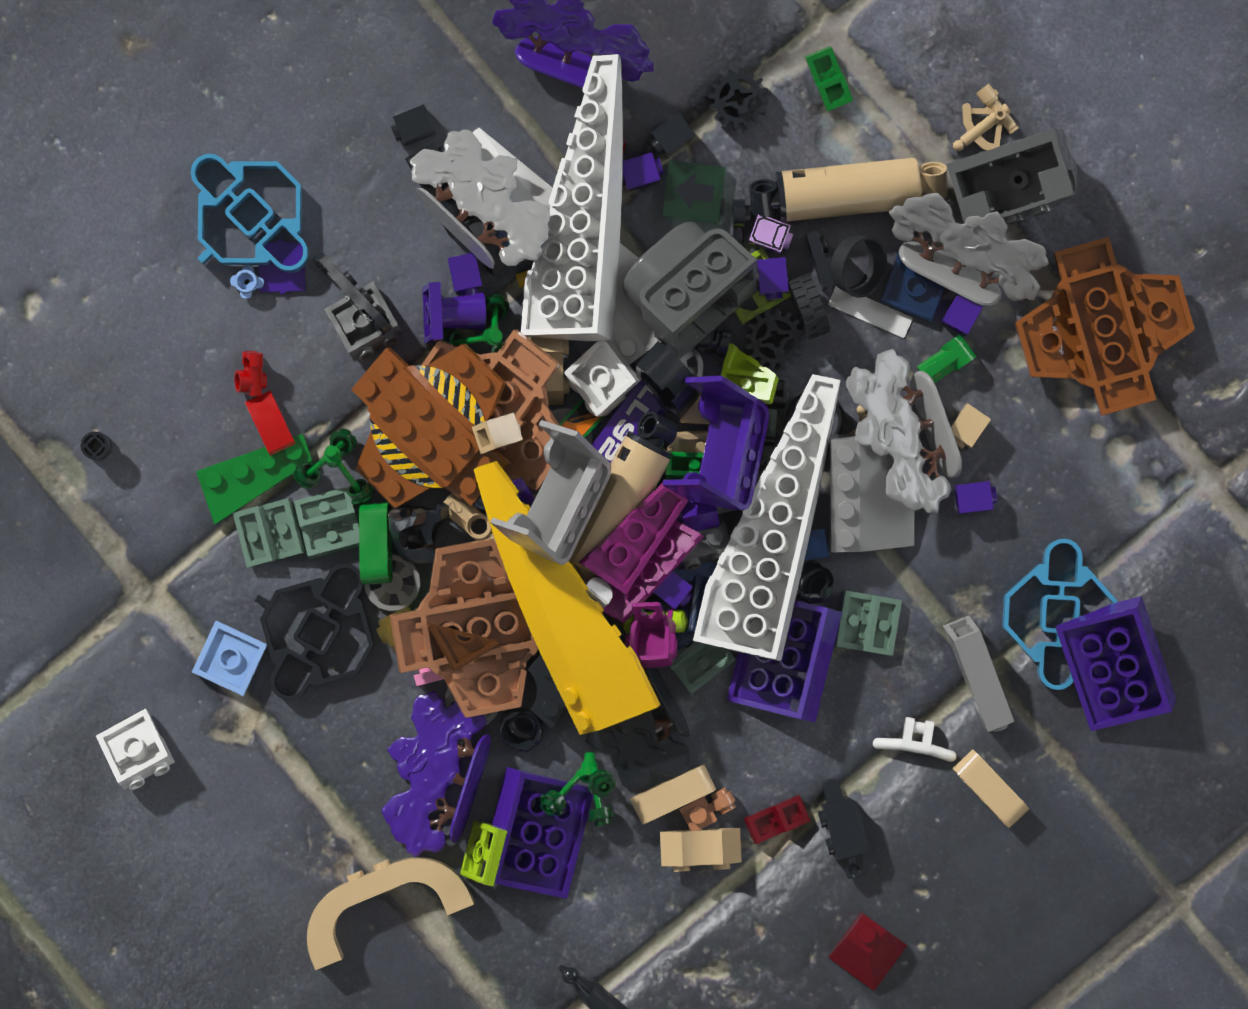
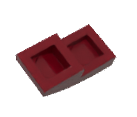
[743,795,810,844]

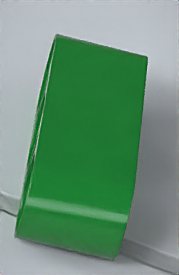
[359,503,393,585]

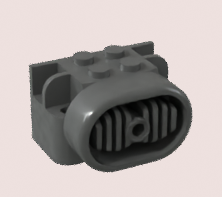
[946,128,1077,225]
[623,222,759,359]

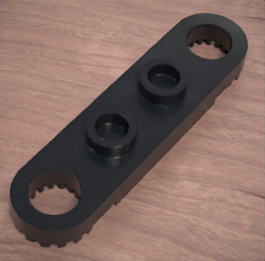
[313,252,392,336]

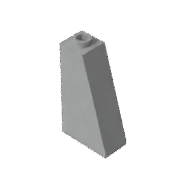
[943,616,1014,732]

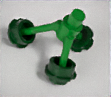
[441,294,509,353]
[293,428,374,505]
[540,752,616,827]

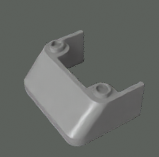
[490,420,611,565]

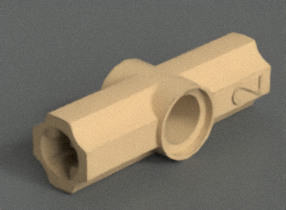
[443,493,497,545]

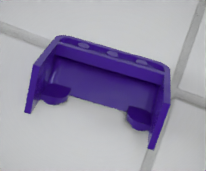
[663,376,769,510]

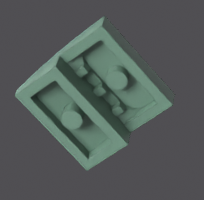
[294,487,359,560]
[233,498,306,568]
[834,590,902,656]
[670,641,736,694]

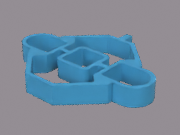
[191,154,309,273]
[1002,539,1118,690]

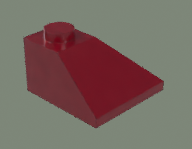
[828,911,907,991]

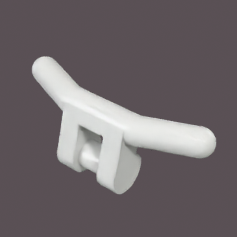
[873,717,956,762]

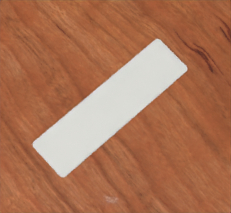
[828,286,912,338]

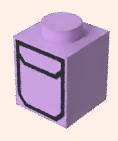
[748,214,793,255]

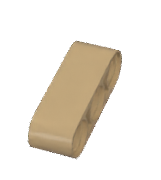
[952,749,1029,828]
[630,764,716,824]

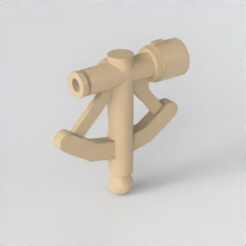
[953,84,1019,151]

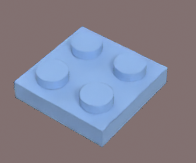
[192,621,267,696]

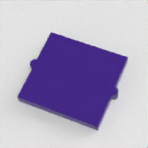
[258,239,306,295]

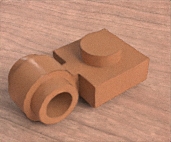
[679,787,736,831]

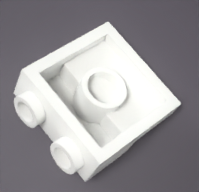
[564,340,641,417]
[96,709,175,790]

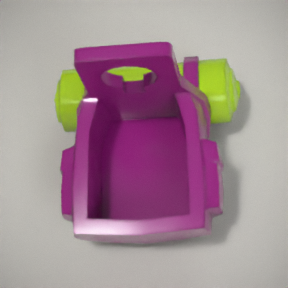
[623,602,688,668]

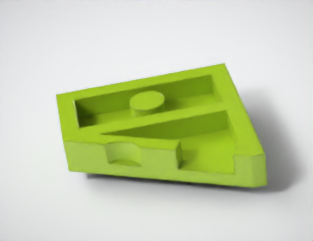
[721,344,779,404]

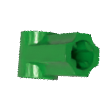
[916,334,977,384]

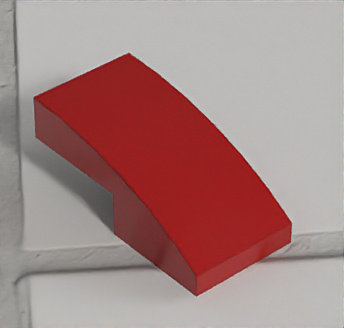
[245,390,295,456]

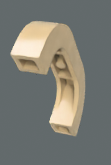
[307,857,475,970]

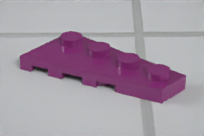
[578,483,688,594]
[603,521,704,624]

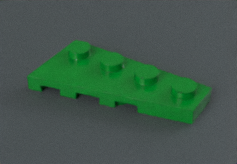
[196,434,313,525]

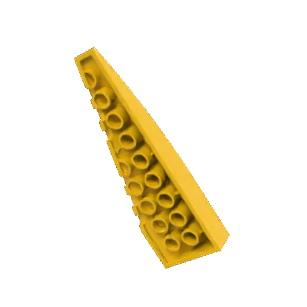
[474,461,660,735]

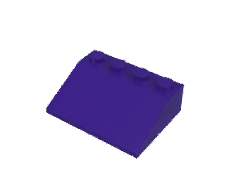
[1056,596,1176,731]
[727,600,842,722]
[480,767,593,899]

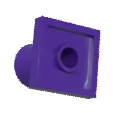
[422,282,486,344]

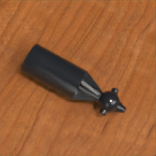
[559,965,628,1009]

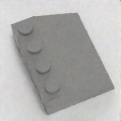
[829,434,914,552]

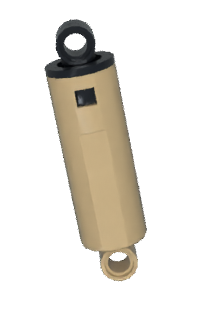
[749,158,948,222]
[569,411,677,584]

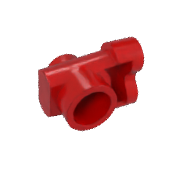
[234,351,267,396]

